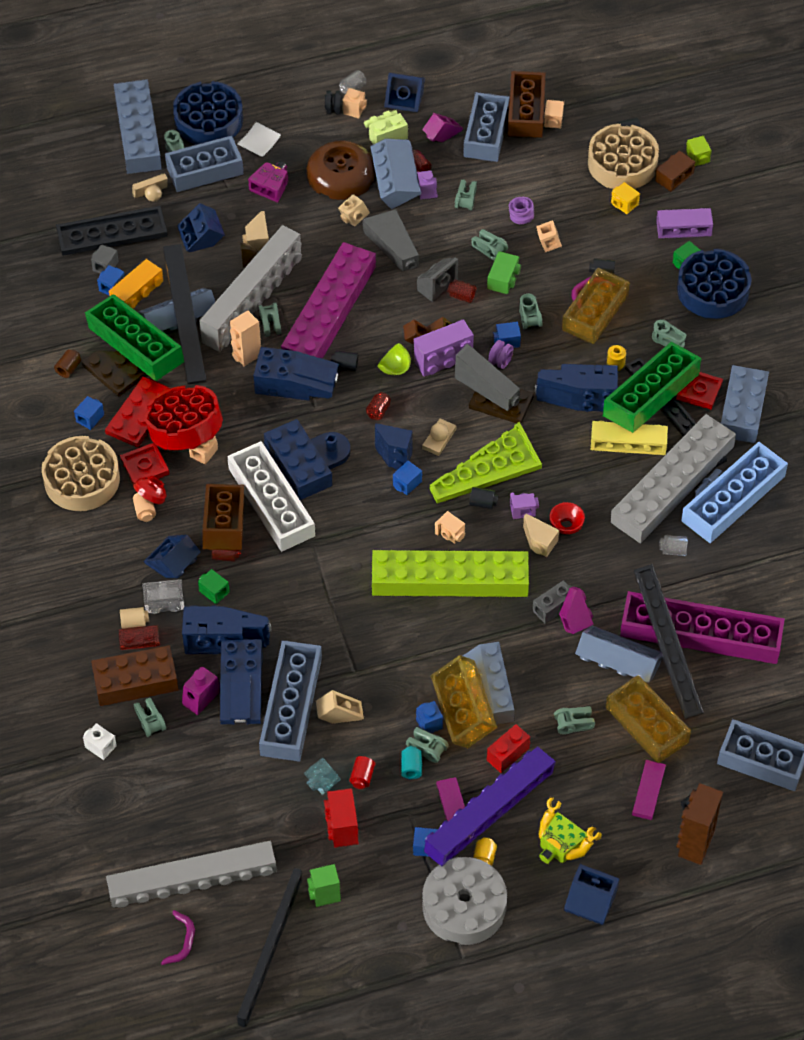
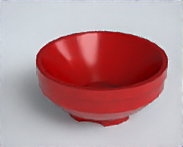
[134,476,167,504]
[550,502,585,535]

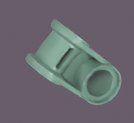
[519,294,542,329]

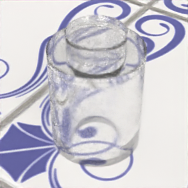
[340,70,367,94]
[659,535,688,556]

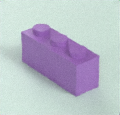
[656,208,713,238]

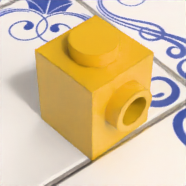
[611,182,640,214]

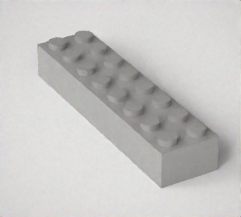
[200,225,302,352]
[611,414,736,544]

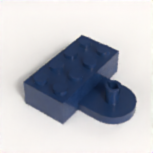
[264,419,350,500]

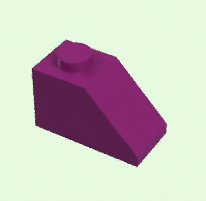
[422,113,463,142]

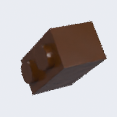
[655,151,695,192]

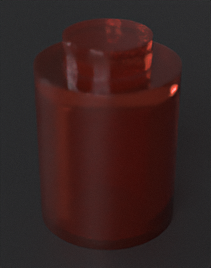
[412,150,432,175]
[448,280,477,303]
[212,549,241,562]

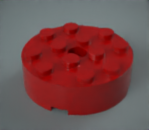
[144,385,223,450]

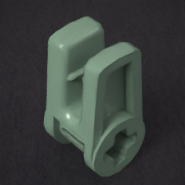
[164,130,184,152]
[455,179,477,211]
[472,229,508,260]
[258,303,281,337]
[652,320,687,348]
[134,697,166,737]
[554,707,595,734]
[406,727,449,763]

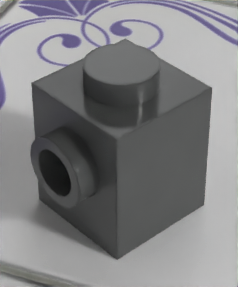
[91,245,119,274]

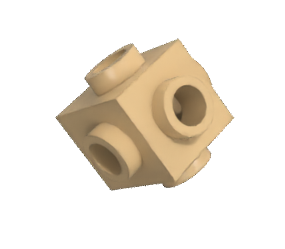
[338,194,370,227]

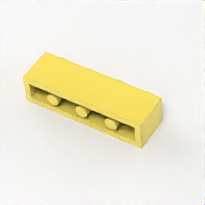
[591,421,668,455]

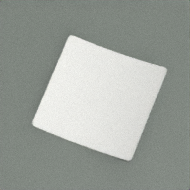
[238,122,281,157]

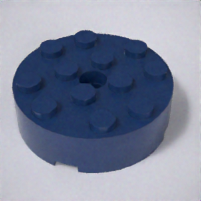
[173,81,243,145]
[677,249,751,319]

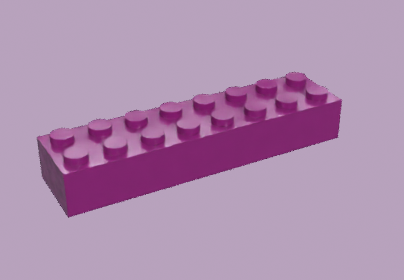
[281,242,376,359]
[620,591,785,664]

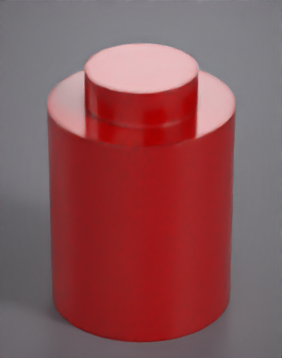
[350,756,375,789]

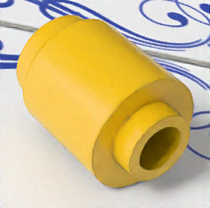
[607,345,626,371]
[473,838,497,866]

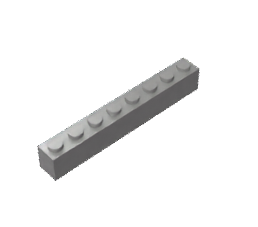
[106,841,277,907]

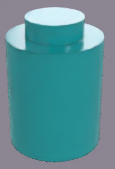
[401,746,422,779]

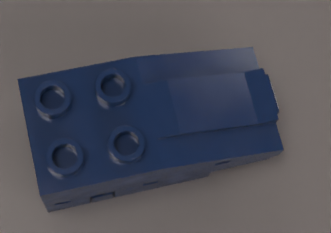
[254,347,338,401]
[535,364,618,412]
[182,605,271,654]
[220,640,263,725]

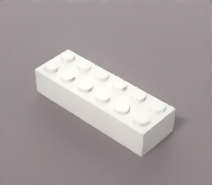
[228,441,315,552]

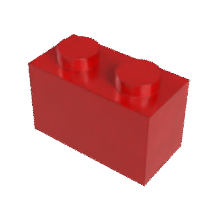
[487,724,530,773]

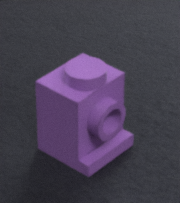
[418,171,438,199]
[510,492,539,519]

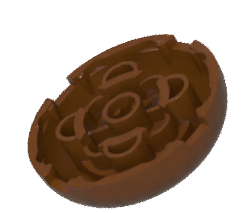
[307,141,376,200]

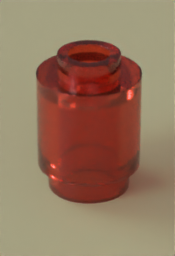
[366,392,391,420]

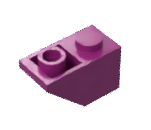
[559,587,594,634]

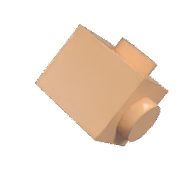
[343,88,367,118]
[544,100,564,129]

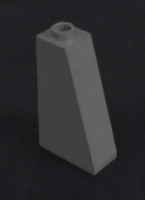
[363,209,419,271]
[455,344,520,411]

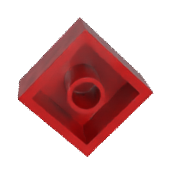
[324,788,358,848]

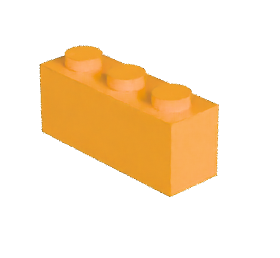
[109,259,163,308]

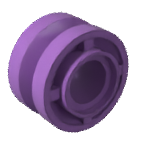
[509,197,534,224]
[488,340,514,369]

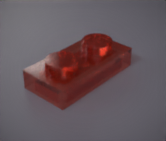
[119,625,160,650]

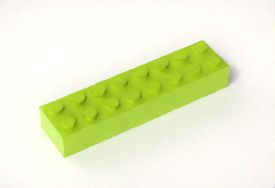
[372,550,529,597]

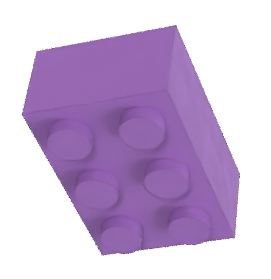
[414,319,474,377]

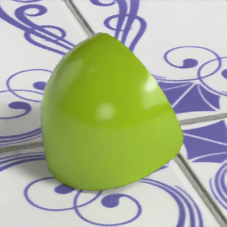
[377,343,411,375]

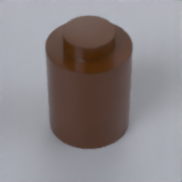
[54,350,81,378]

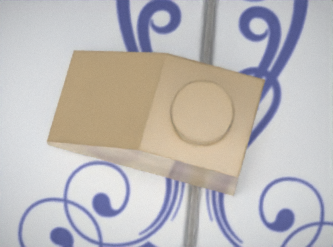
[242,211,269,251]
[523,514,559,557]
[316,690,364,723]

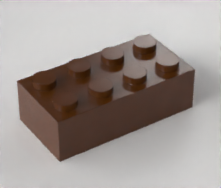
[508,71,546,138]
[202,484,244,550]
[91,645,179,706]
[676,783,723,865]

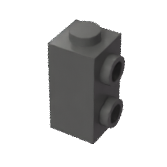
[533,580,572,624]

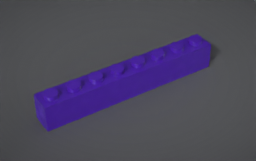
[424,746,556,866]

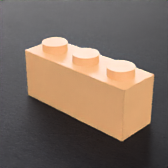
[230,311,261,366]

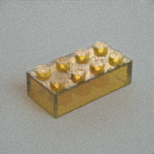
[562,268,630,344]
[430,655,497,748]
[606,675,691,763]

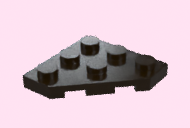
[82,351,148,397]

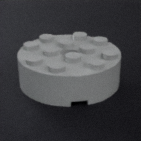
[422,857,507,945]

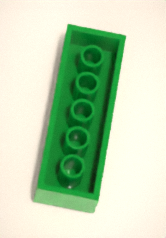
[85,294,185,381]
[603,342,701,433]

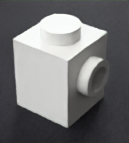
[83,723,117,760]

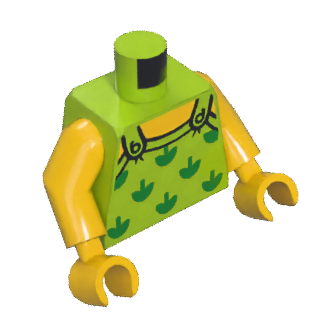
[539,798,602,864]

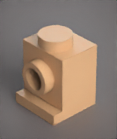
[536,220,562,252]
[189,436,218,465]
[435,511,465,544]

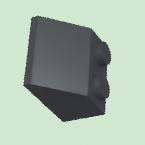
[417,257,458,302]

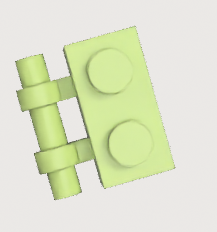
[364,110,408,145]

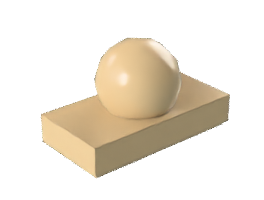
[133,174,167,202]
[422,419,456,456]

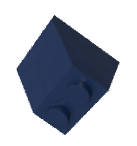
[384,73,425,112]
[375,423,412,470]
[143,535,201,578]

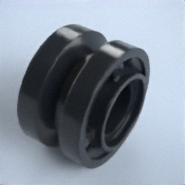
[325,90,343,115]

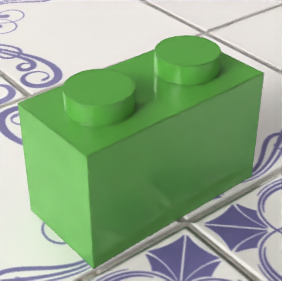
[487,251,521,294]
[307,864,341,907]

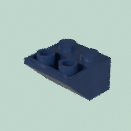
[177,203,225,252]
[564,864,619,925]

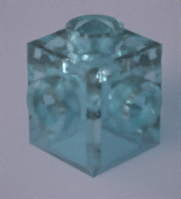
[304,757,341,795]

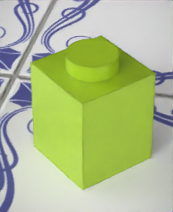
[686,136,711,166]

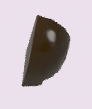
[240,243,258,267]

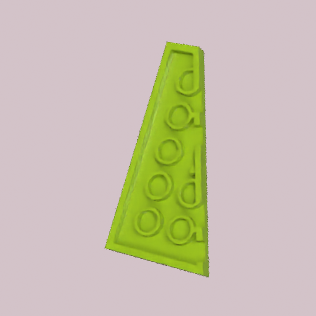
[430,422,542,504]

